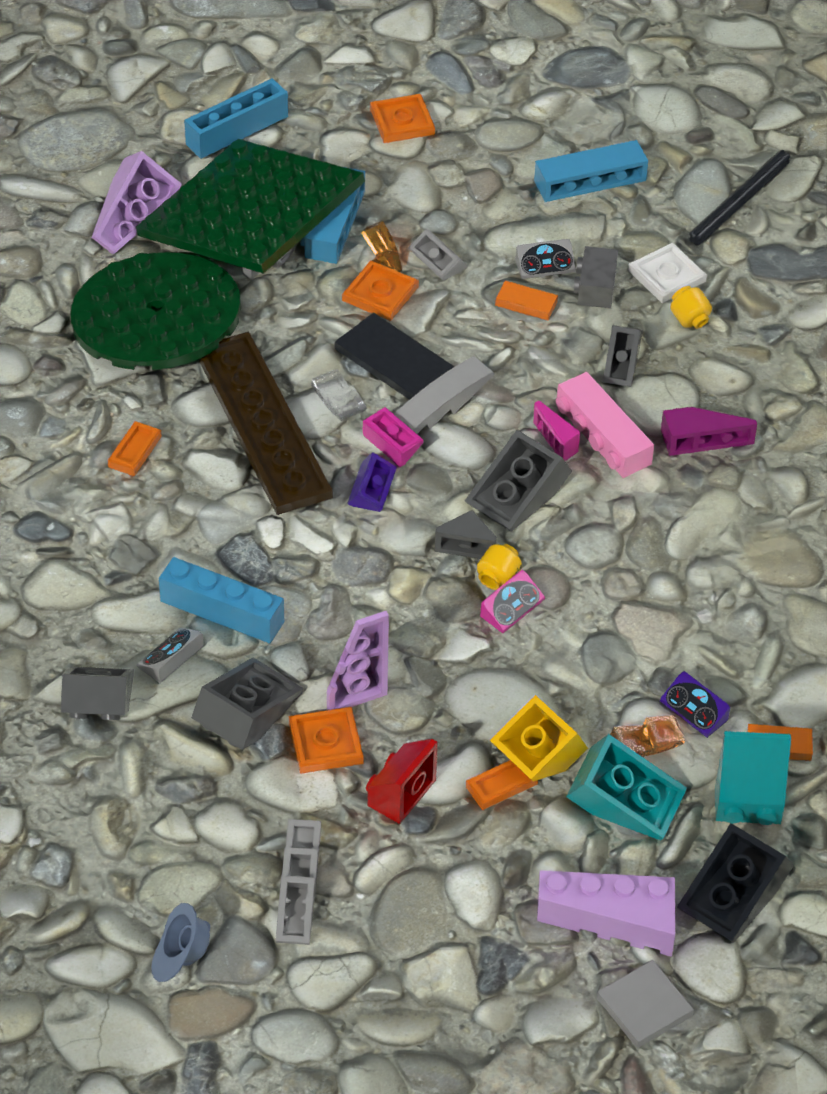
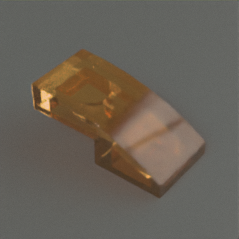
[610,715,685,757]

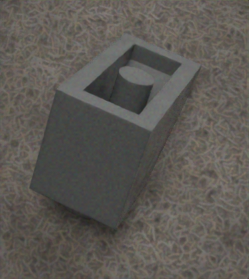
[603,325,643,387]

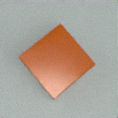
[370,94,435,143]
[342,260,419,321]
[289,707,364,774]

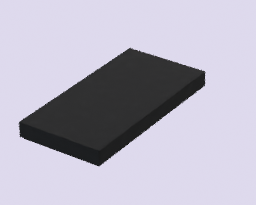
[335,312,455,400]

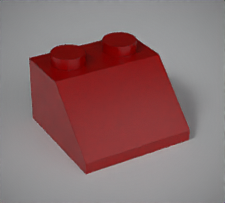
[366,739,438,824]

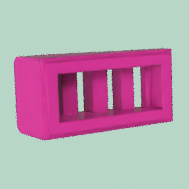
[533,400,580,461]

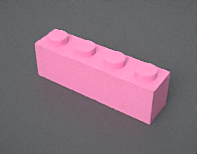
[556,372,654,478]

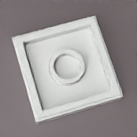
[628,243,707,303]

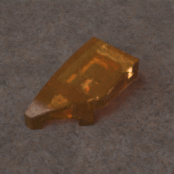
[361,221,402,272]

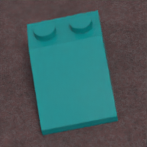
[715,731,791,825]
[566,734,687,841]

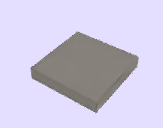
[597,960,694,1048]

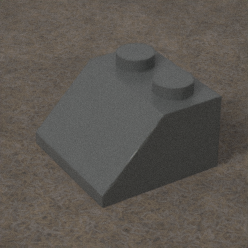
[61,666,134,720]

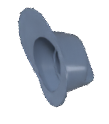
[151,903,210,982]

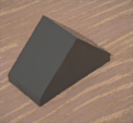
[435,510,497,559]

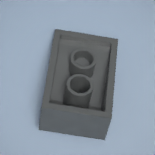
[465,430,572,532]
[191,657,304,750]

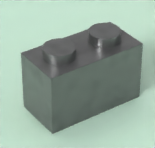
[573,246,618,308]

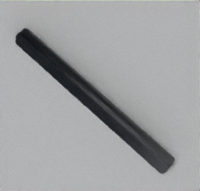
[689,150,791,245]

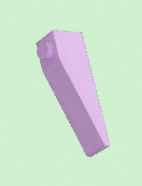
[91,151,182,254]
[327,611,389,710]

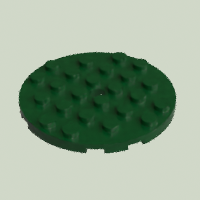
[70,252,241,370]

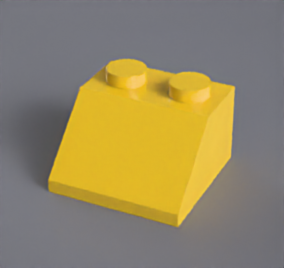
[490,695,588,782]

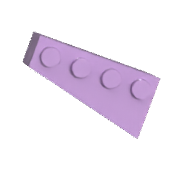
[537,870,675,957]

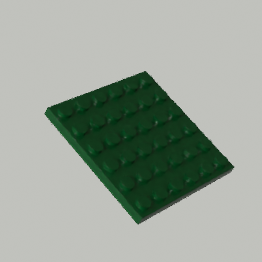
[136,139,365,274]

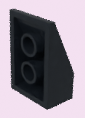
[677,823,794,943]

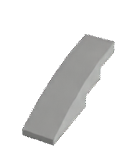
[394,356,495,434]
[275,819,322,945]

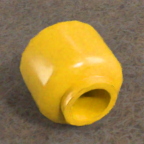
[670,286,712,329]
[477,544,522,590]

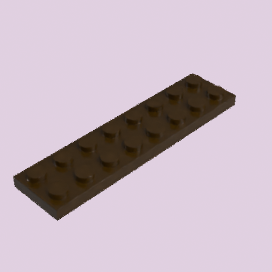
[198,331,333,515]

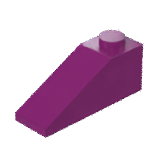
[660,407,757,456]

